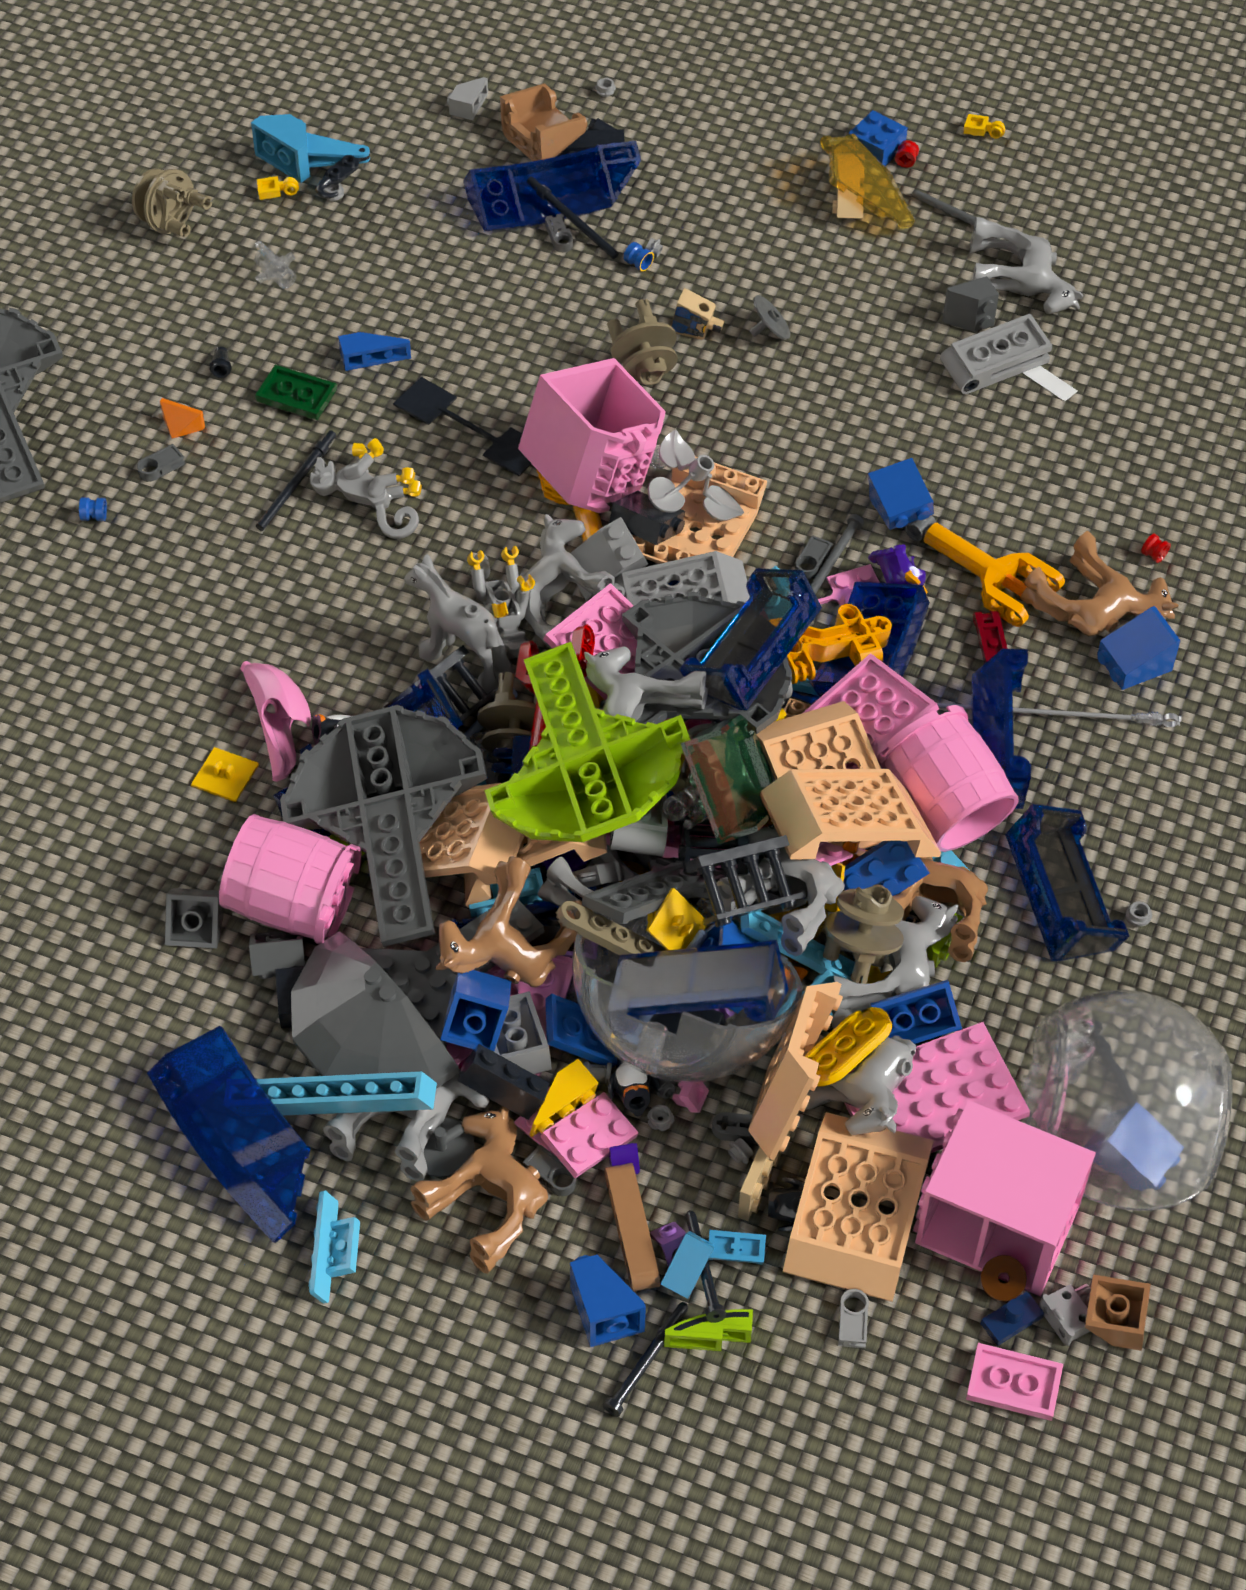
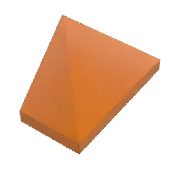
[160,398,205,439]

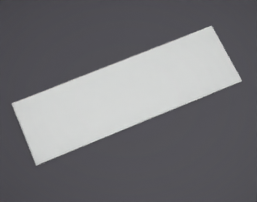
[1023,366,1077,401]

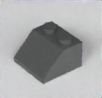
[943,276,999,332]
[165,888,224,949]
[249,931,306,979]

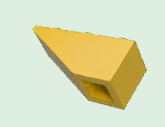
[529,1059,599,1137]

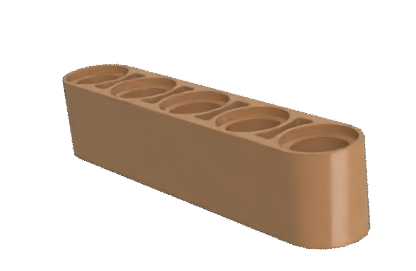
[604,1163,660,1292]

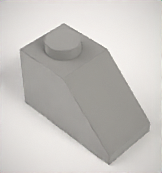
[447,77,488,120]

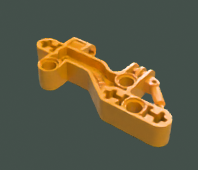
[769,604,892,684]

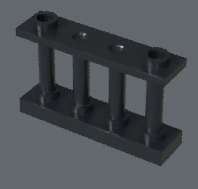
[384,645,498,727]
[674,801,749,875]
[685,835,806,928]

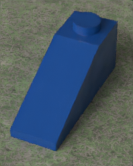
[338,332,411,371]

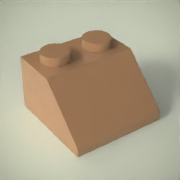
[1085,1275,1151,1351]

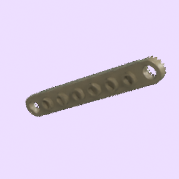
[556,901,730,1010]

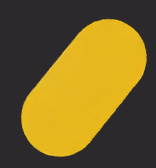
[804,1007,892,1087]

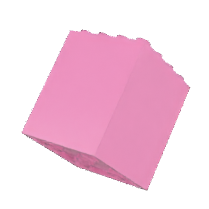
[913,1100,1096,1297]

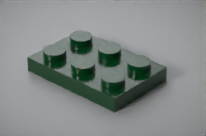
[255,364,337,420]

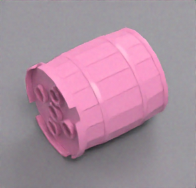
[877,705,1019,852]
[219,814,362,944]

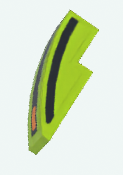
[664,1309,753,1351]

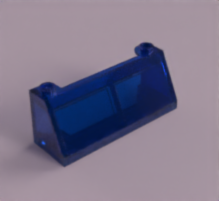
[971,648,1031,809]

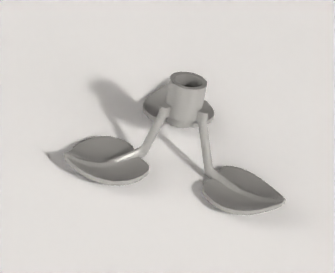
[648,430,744,521]

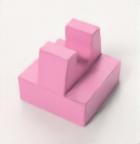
[672,1074,709,1113]

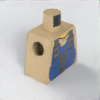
[671,288,725,340]

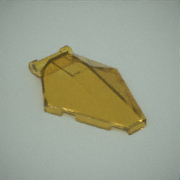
[820,134,915,229]

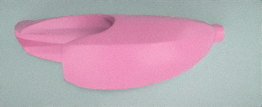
[240,661,311,782]

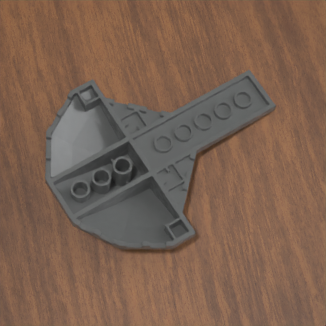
[0,308,63,503]
[599,592,792,734]
[280,705,487,947]
[582,834,807,924]
[291,900,545,1089]

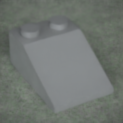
[570,517,648,600]
[494,991,552,1074]

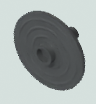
[750,295,790,340]
[424,1118,475,1177]

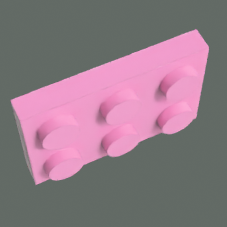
[541,1092,638,1178]
[966,1343,1063,1421]

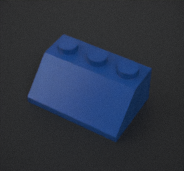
[870,980,962,1044]

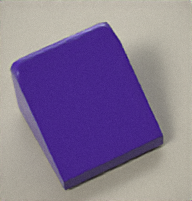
[609,1143,640,1174]

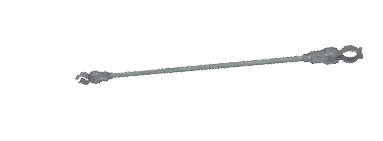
[937,703,1181,727]

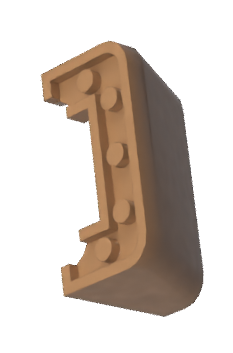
[500,83,587,166]

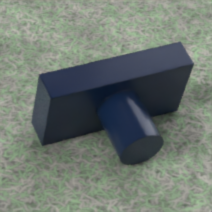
[980,1291,1044,1346]

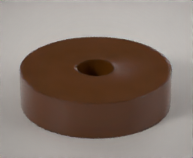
[981,1255,1027,1302]

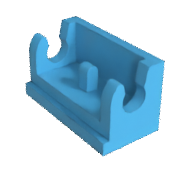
[708,1230,766,1265]
[661,1231,714,1299]

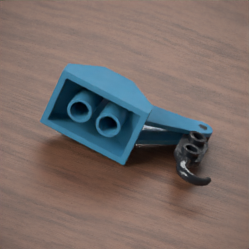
[251,114,370,199]

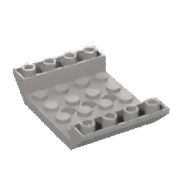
[614,551,755,611]

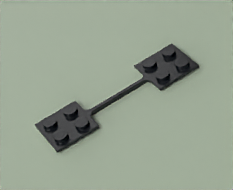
[393,377,532,476]

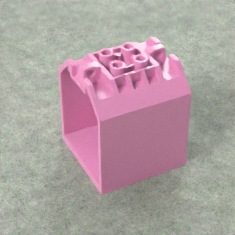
[518,358,666,513]

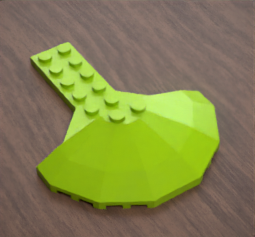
[484,642,690,842]

